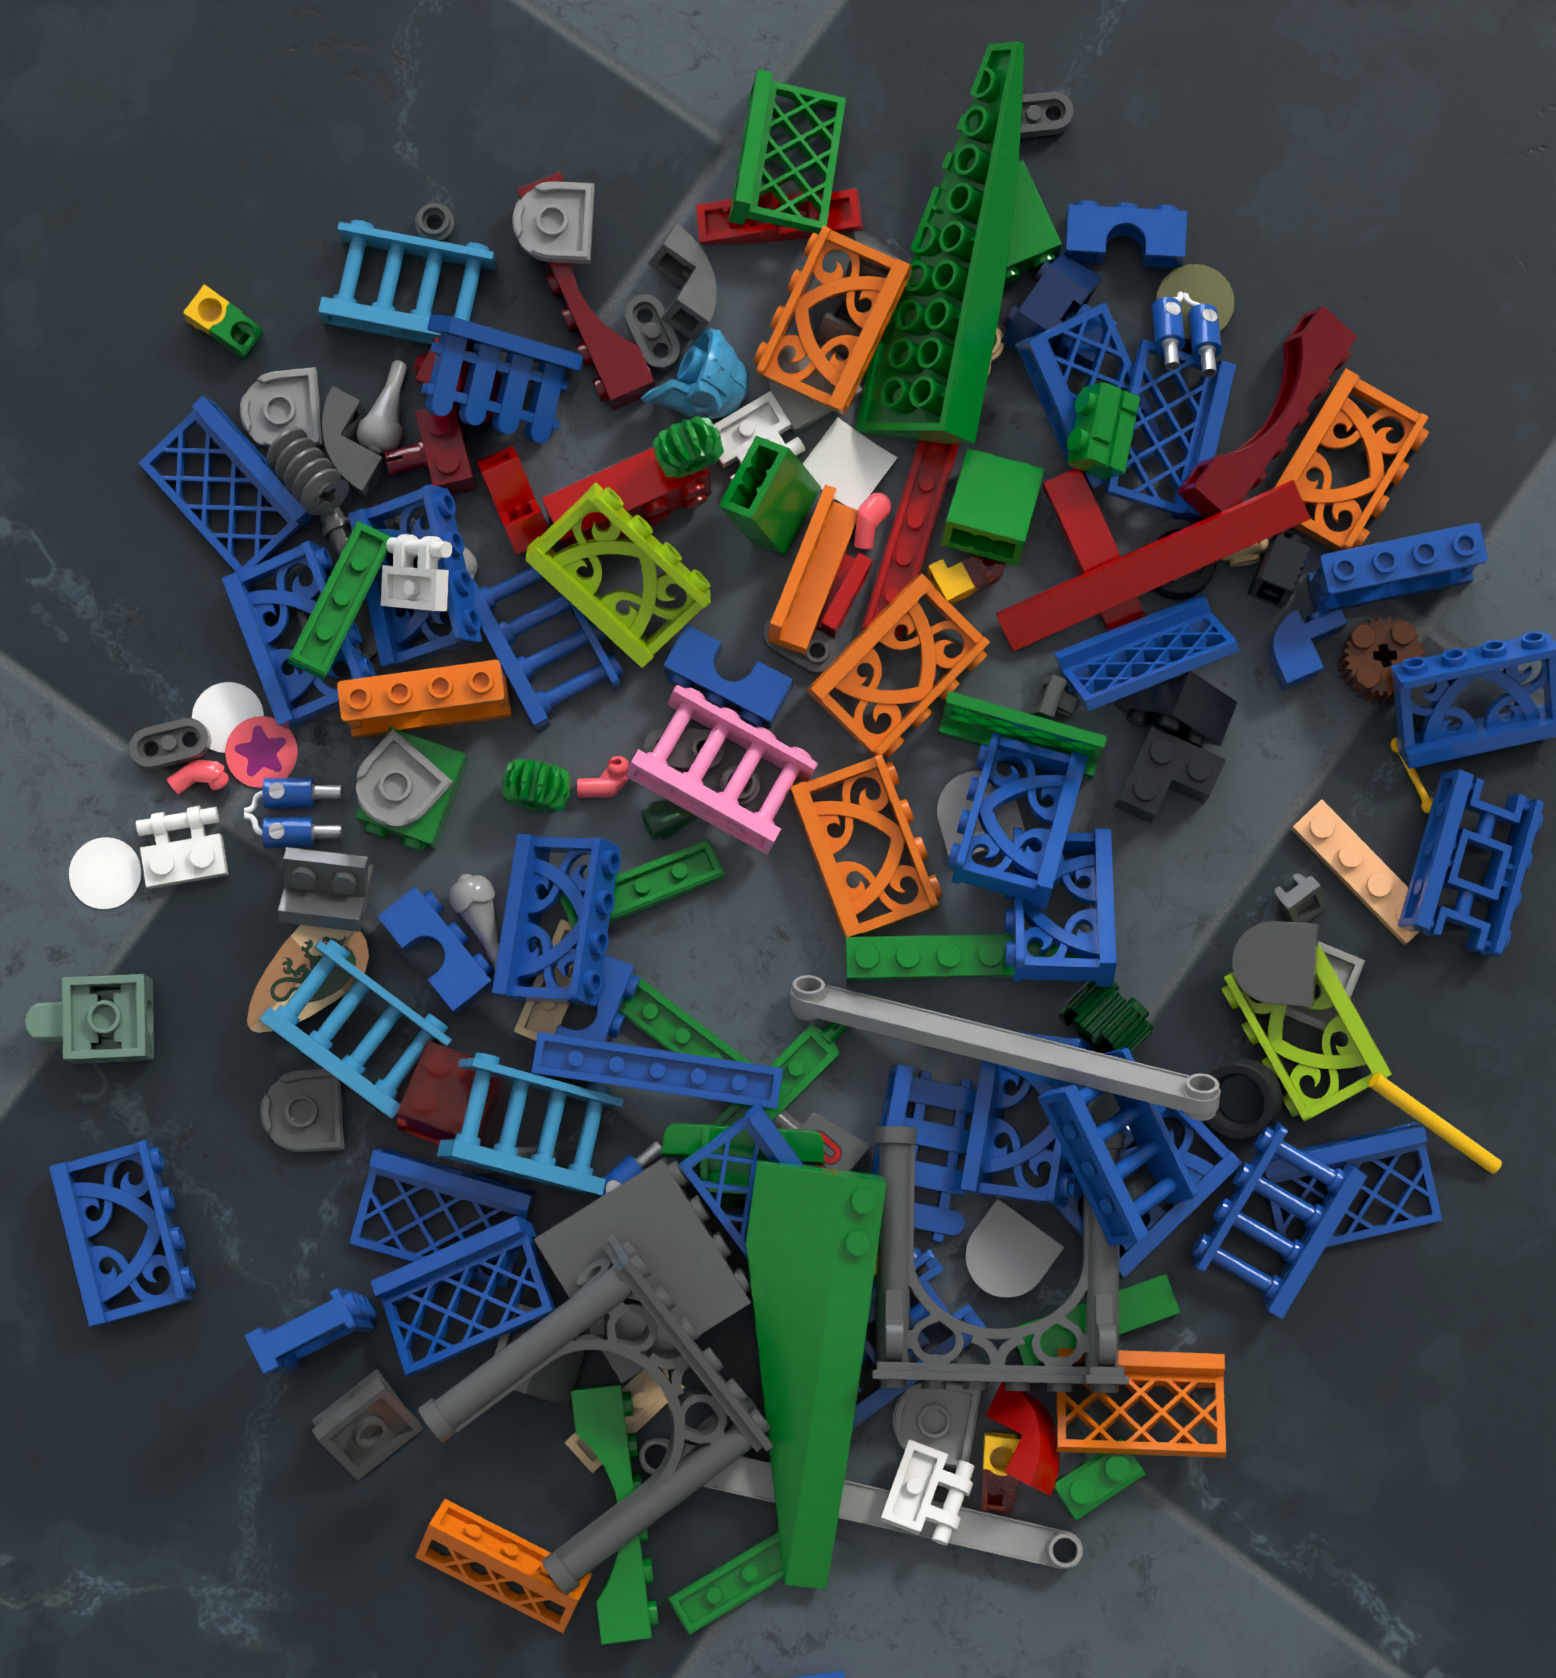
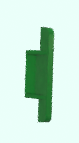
[661,1123,824,1208]

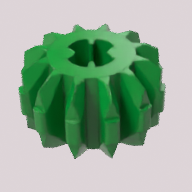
[652,416,724,478]
[502,759,571,813]

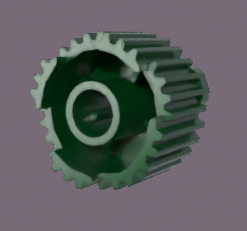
[1058,981,1154,1055]

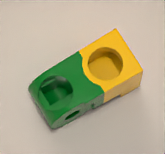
[183,284,263,358]

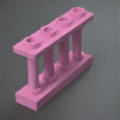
[626,685,818,855]

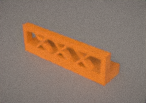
[767,484,858,655]
[415,1499,592,1633]

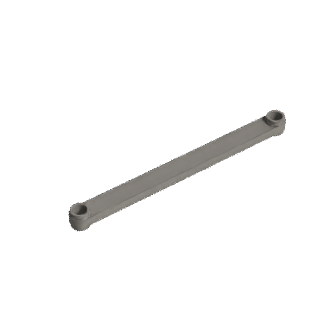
[790,975,1221,1121]
[639,1438,1083,1569]

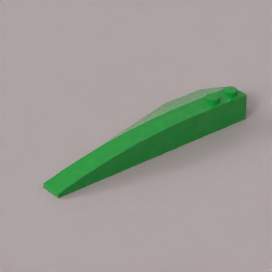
[855,41,1024,444]
[746,1160,887,1590]

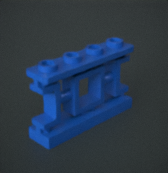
[1398,769,1544,957]
[853,1248,986,1428]

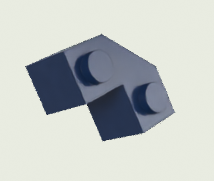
[1001,252,1102,353]

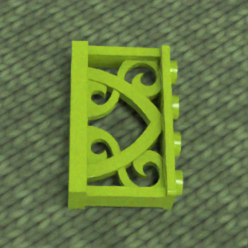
[526,482,711,668]
[1222,942,1392,1122]

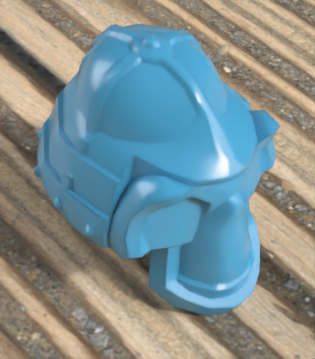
[641,328,749,420]

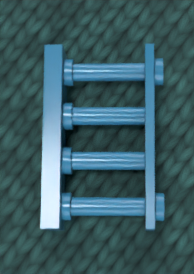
[318,220,497,345]
[258,939,452,1119]
[437,1053,624,1195]

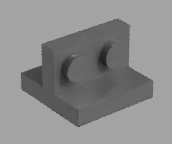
[278,847,374,932]
[312,1369,424,1481]

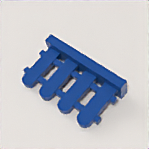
[421,314,583,443]
[870,1064,977,1242]

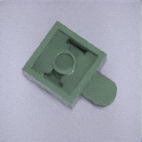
[25,974,154,1064]

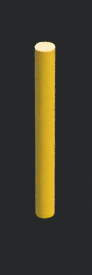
[1369,1073,1502,1174]

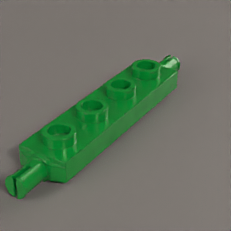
[692,1022,850,1177]

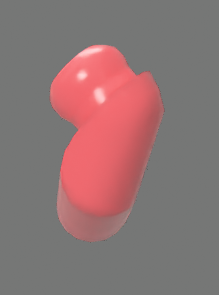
[854,493,891,549]
[577,756,630,798]
[166,759,229,795]

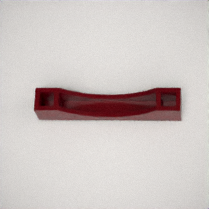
[514,171,656,411]
[1177,306,1357,519]

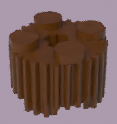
[1337,616,1426,705]

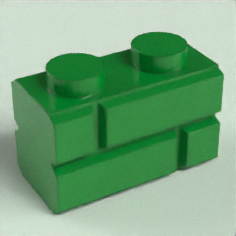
[1067,382,1140,479]
[1053,1438,1145,1520]

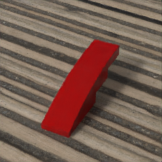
[696,188,863,245]
[1042,468,1145,632]

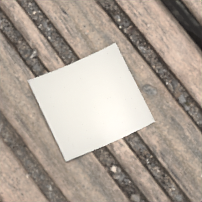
[803,417,898,510]

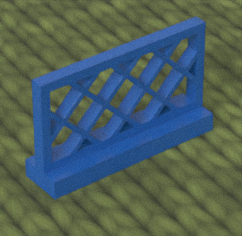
[1015,303,1168,489]
[1104,340,1236,521]
[139,396,317,573]
[1054,594,1240,711]
[679,1103,804,1259]
[1262,1122,1442,1257]
[349,1146,536,1289]
[370,1216,556,1377]

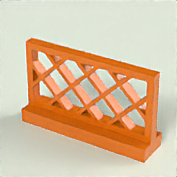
[1056,1348,1226,1458]

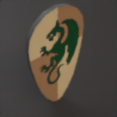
[247,925,369,1033]

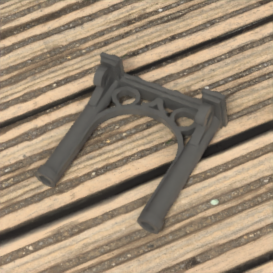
[870,1126,1129,1393]
[418,1233,773,1595]

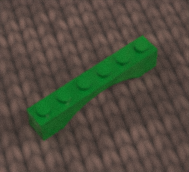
[846,933,1087,983]
[571,1382,659,1645]

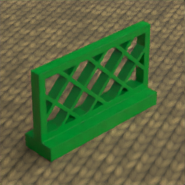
[728,69,846,234]
[938,691,1107,778]

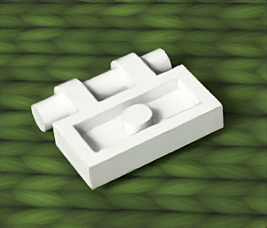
[714,391,806,481]
[381,534,452,611]
[136,806,228,889]
[880,1440,975,1546]

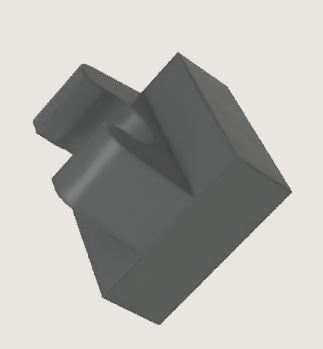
[1029,674,1079,719]
[1274,873,1328,923]

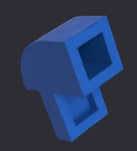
[1268,608,1347,691]

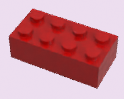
[542,447,712,559]

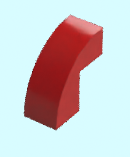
[476,446,549,555]
[985,1382,1060,1496]

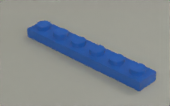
[532,1032,783,1109]

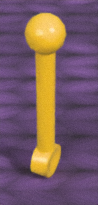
[1390,737,1434,814]

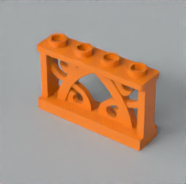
[753,226,912,416]
[1274,368,1429,552]
[805,574,990,758]
[337,660,513,739]
[790,755,943,940]

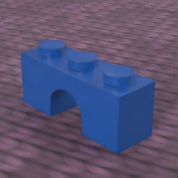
[1064,200,1187,269]
[663,624,793,729]
[377,886,495,1015]
[555,954,641,1042]

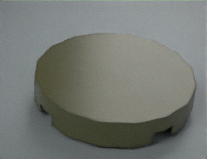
[1155,264,1234,343]

